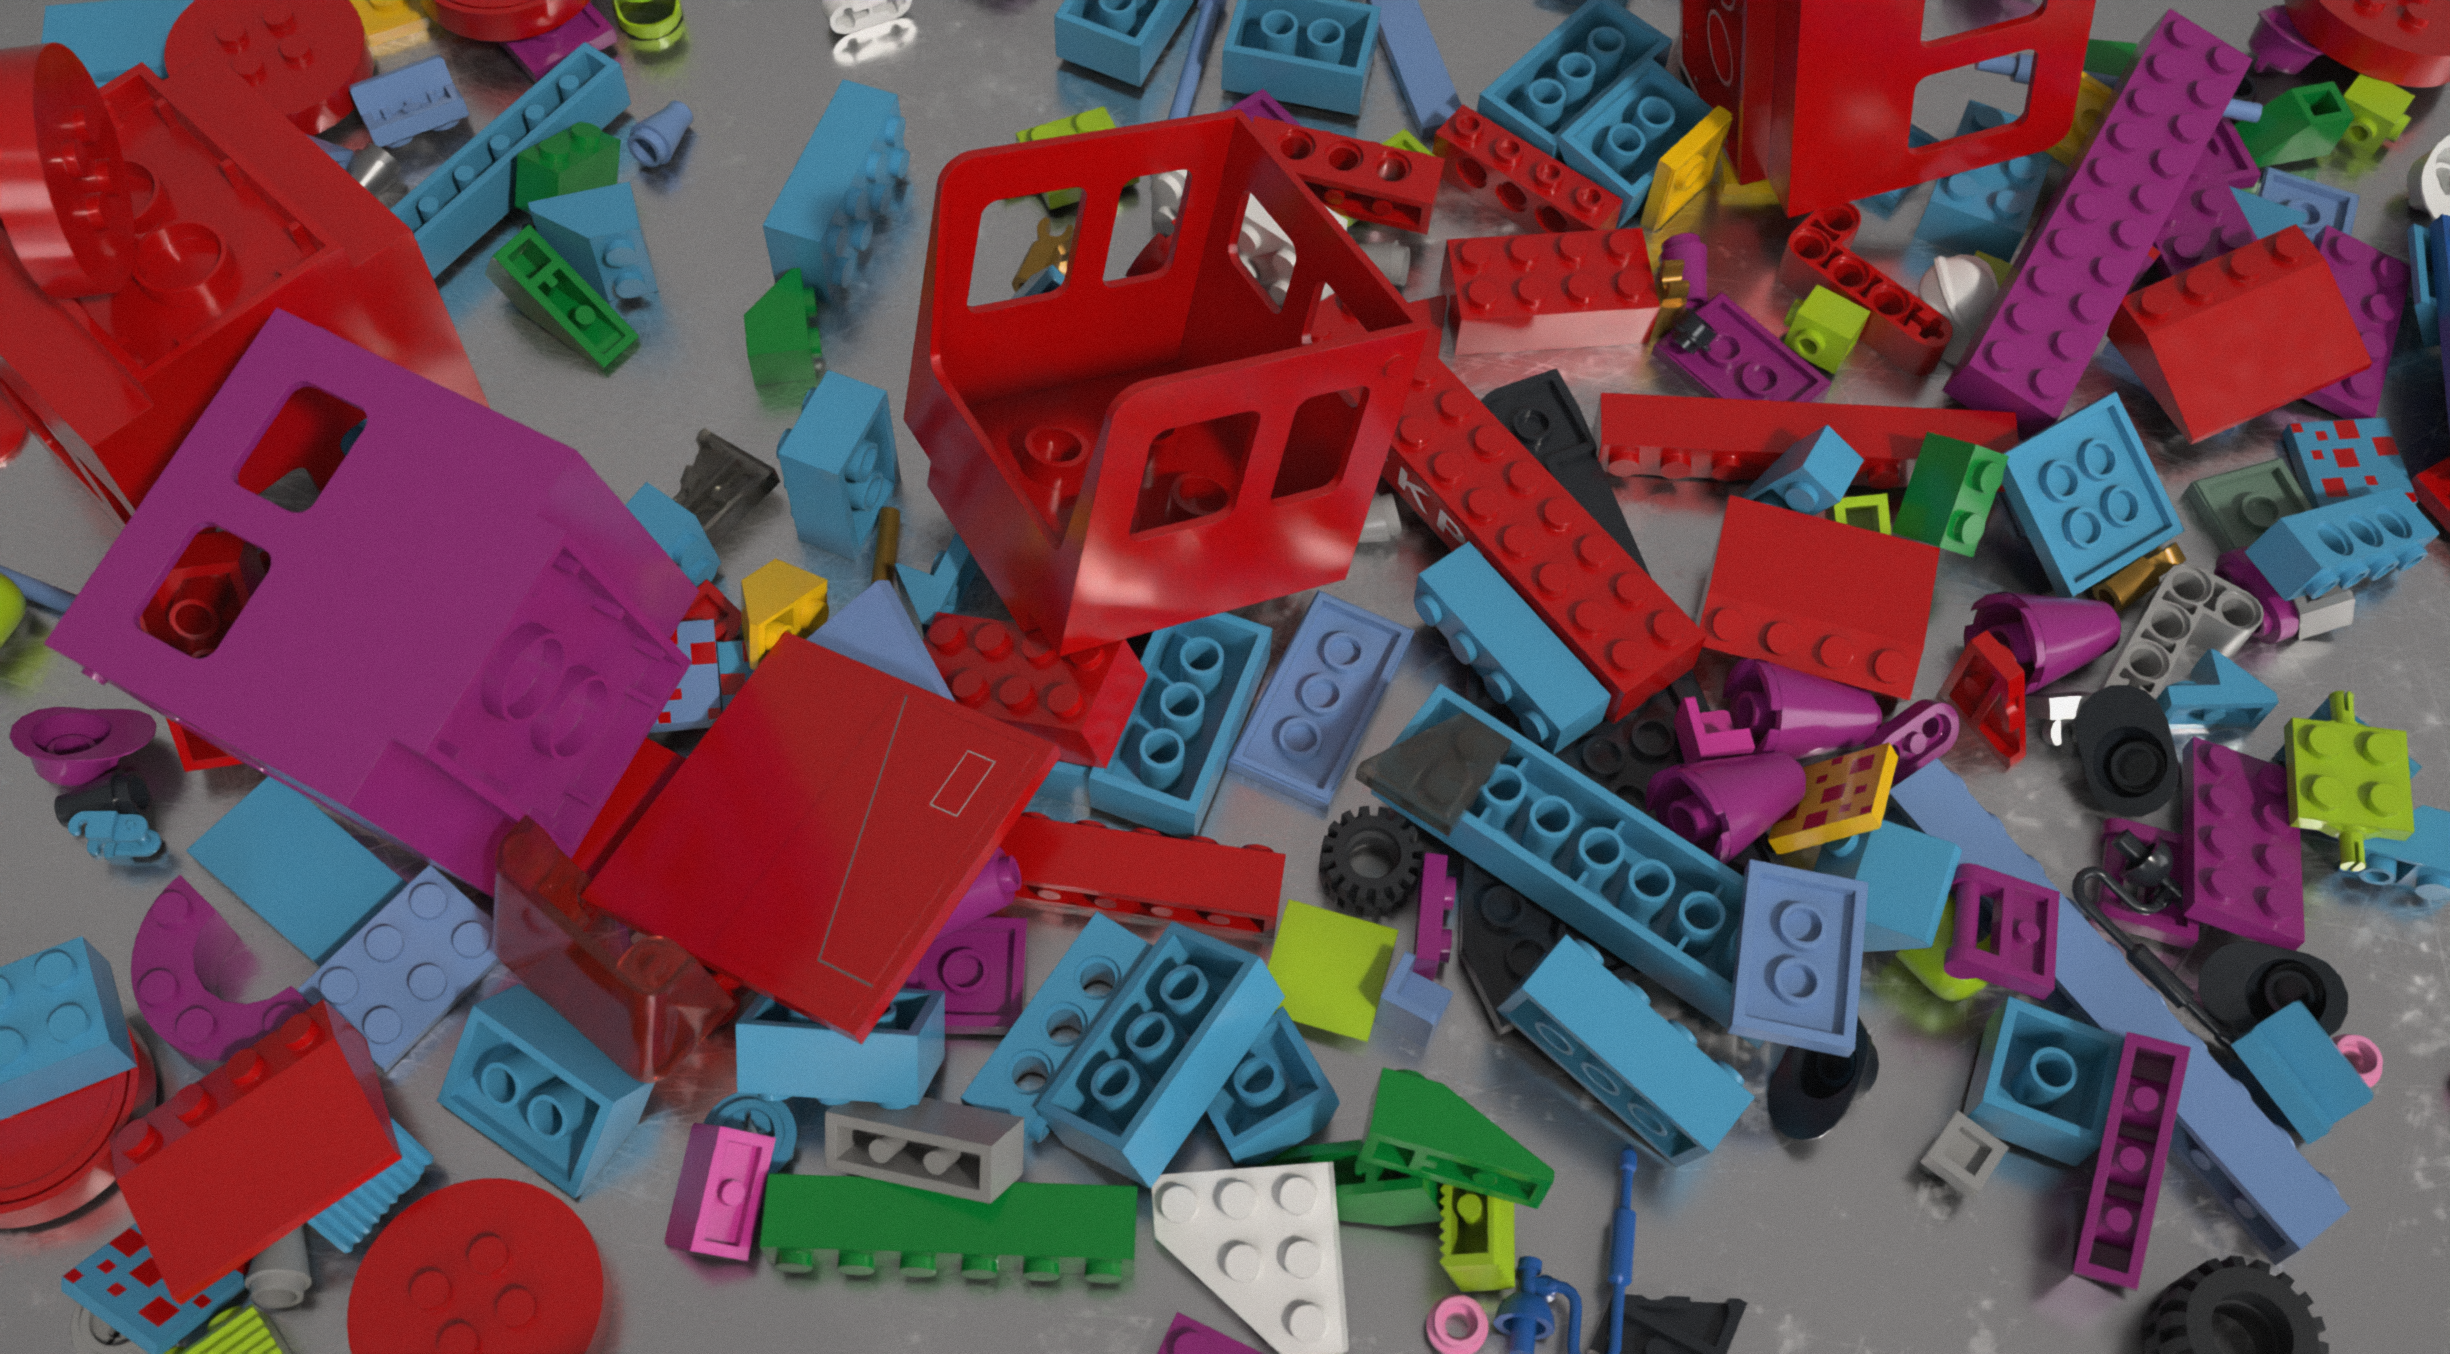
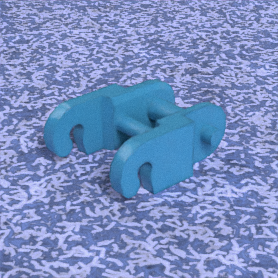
[68,811,161,860]

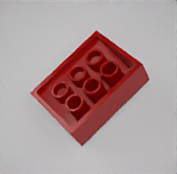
[2106,224,2372,445]
[1695,495,1940,704]
[109,999,402,1305]

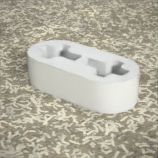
[821,0,912,34]

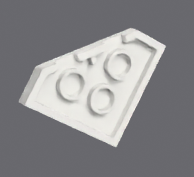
[1152,1161,1349,1354]

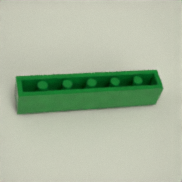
[760,1173,1138,1283]

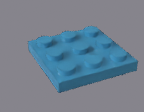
[2001,391,2185,598]

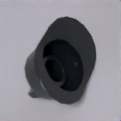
[2076,685,2179,817]
[2198,941,2349,1037]
[1768,1016,1879,1141]

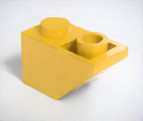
[741,558,829,670]

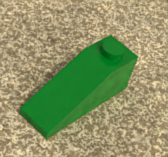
[484,224,640,371]
[1358,1067,1555,1209]
[1256,1139,1444,1226]

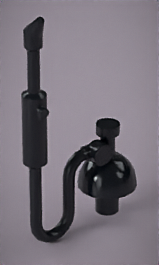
[2072,829,2239,1059]

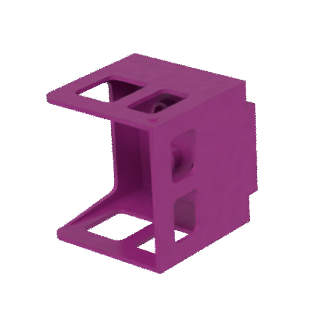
[44,307,699,904]

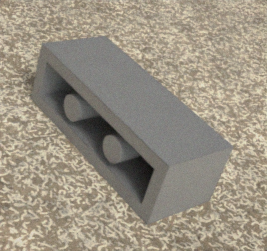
[825,1097,1024,1204]

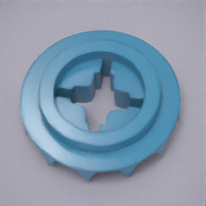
[703,1092,799,1178]

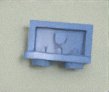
[349,54,470,148]

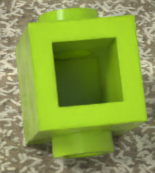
[2341,73,2415,155]
[1783,284,1871,374]

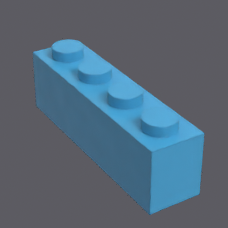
[1413,541,1611,755]

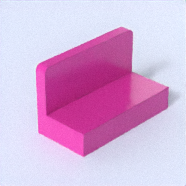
[664,1123,776,1261]

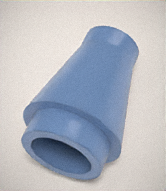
[627,100,693,167]

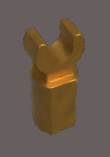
[1012,217,1074,292]
[1651,259,1690,338]
[2092,542,2187,612]

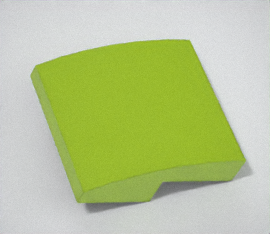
[1267,899,1399,1042]

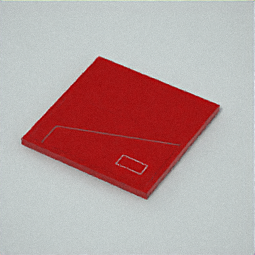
[580,631,1061,1045]

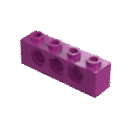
[2073,1032,2191,1292]

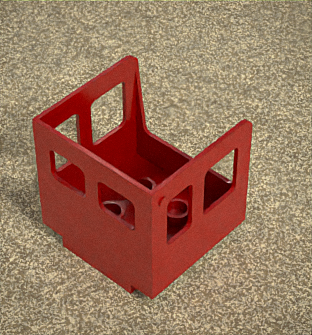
[1679,0,2096,218]
[0,50,490,575]
[903,109,1430,657]

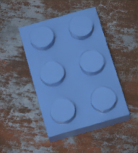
[1727,859,1869,1057]
[297,864,516,1074]

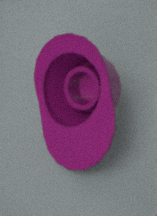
[2248,5,2325,75]
[9,707,157,786]

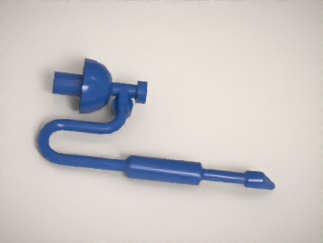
[1493,1144,1637,1354]

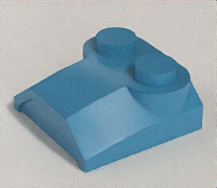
[1206,1006,1341,1165]

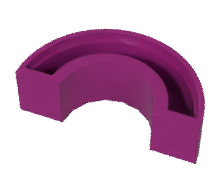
[131,875,312,1075]

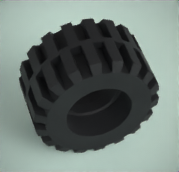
[2143,1256,2329,1354]

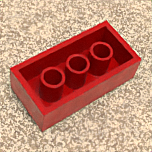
[1440,228,1660,356]
[140,531,266,772]
[922,612,1148,769]

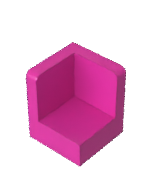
[1673,696,1755,763]

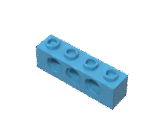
[2245,486,2440,601]
[960,911,1153,1153]

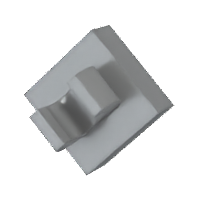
[2027,691,2093,745]
[1920,1110,2009,1199]

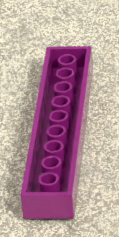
[1942,8,2253,441]

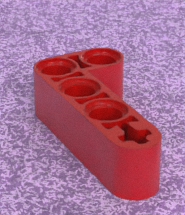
[1777,202,1953,376]

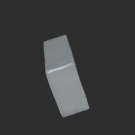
[2096,563,2264,700]

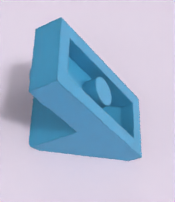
[894,533,979,640]
[2156,649,2279,729]

